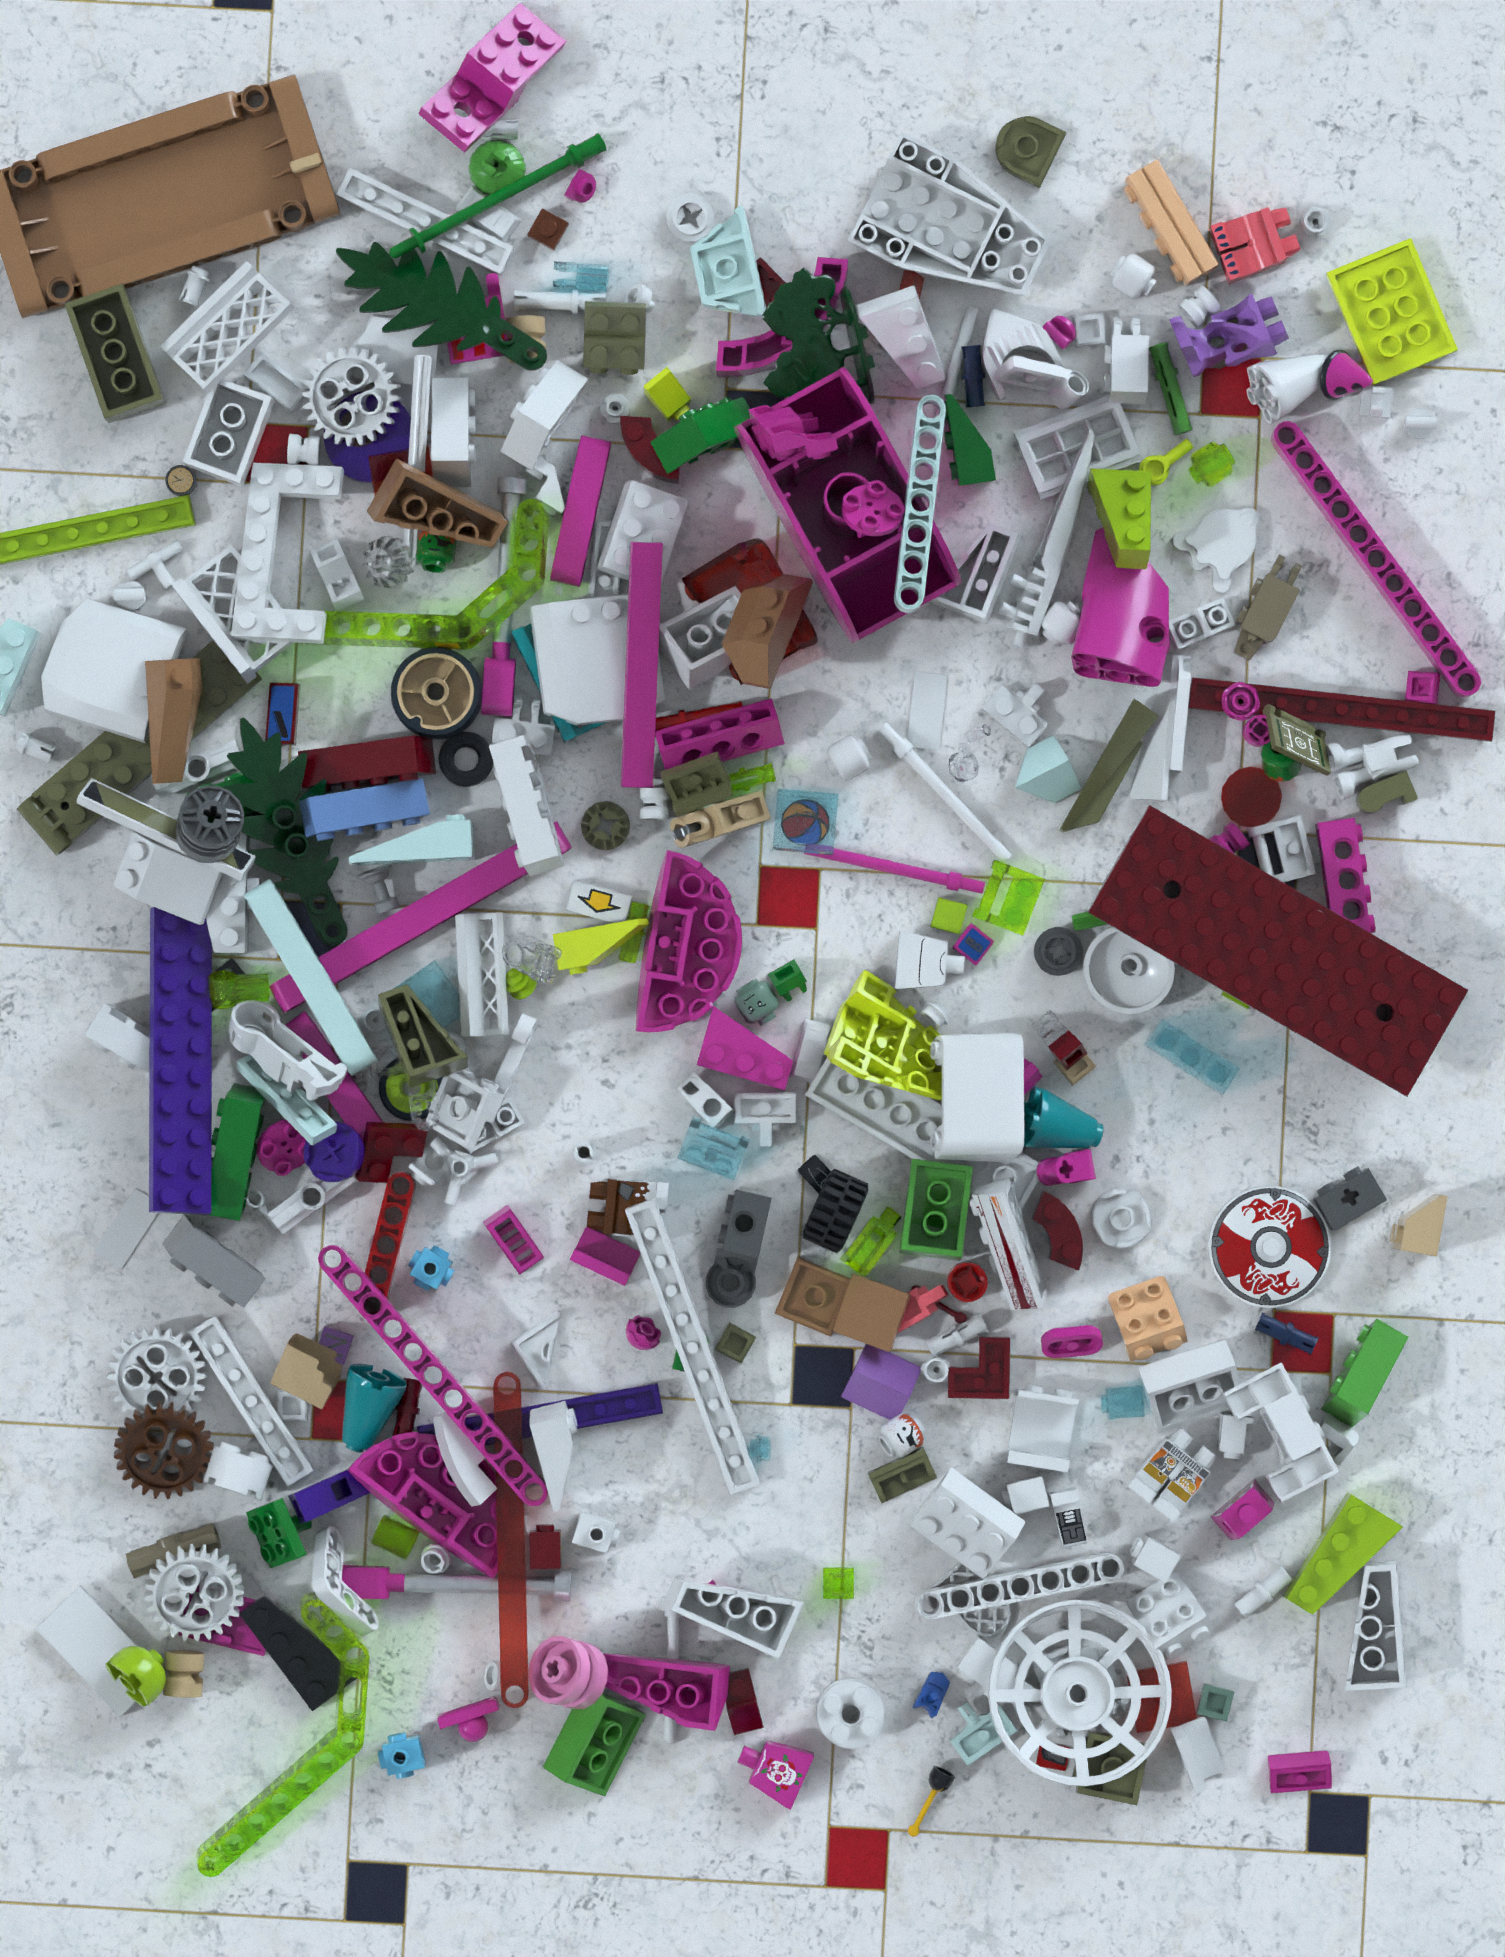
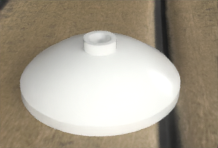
[1083,927,1175,1014]

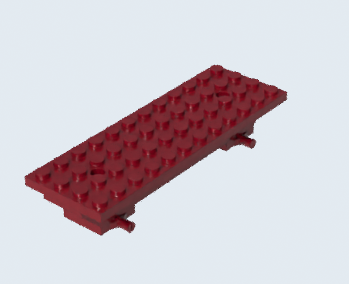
[1087,805,1468,1097]

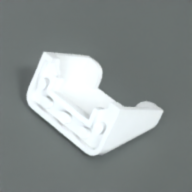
[930,1033,1024,1162]

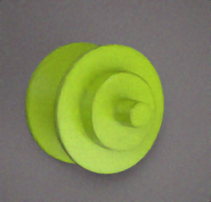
[506,966,537,1000]

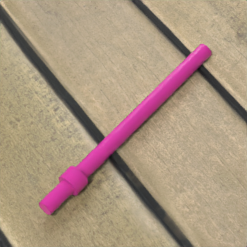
[804,844,985,894]

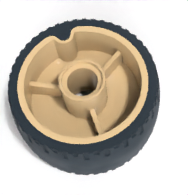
[391,647,483,739]

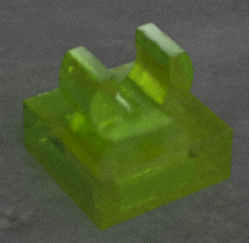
[823,1567,854,1599]

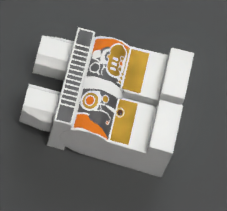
[1126,1427,1216,1523]

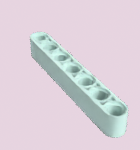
[894,395,946,613]
[244,879,378,1076]

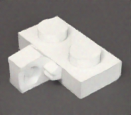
[982,683,1048,748]
[735,1092,796,1148]

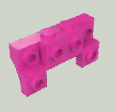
[748,405,838,461]

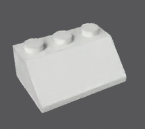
[1138,1339,1240,1433]

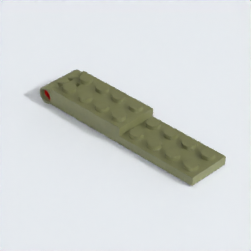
[17,640,263,856]

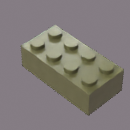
[65,284,166,423]

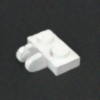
[491,696,556,757]

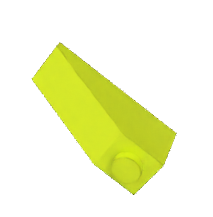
[553,918,649,975]

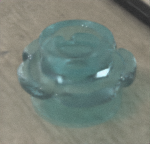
[750,1433,771,1464]

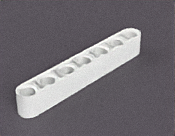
[915,1552,1124,1619]

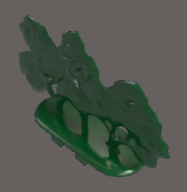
[762,267,875,404]

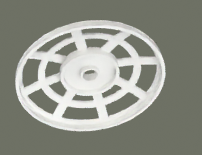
[988,1600,1172,1786]

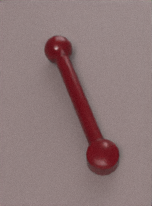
[910,1285,967,1324]

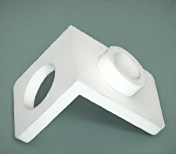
[409,1141,445,1187]

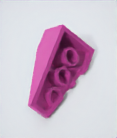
[603,1653,730,1731]

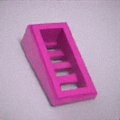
[483,1205,544,1275]

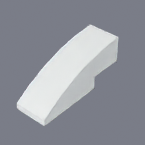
[433,1412,497,1507]

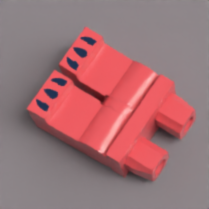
[1209,207,1301,285]

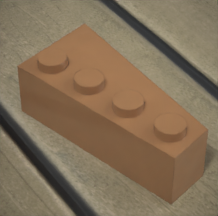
[367,458,508,548]

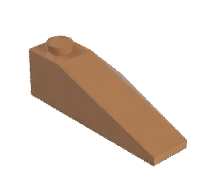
[145,658,202,784]

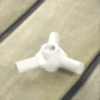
[429,1136,499,1206]

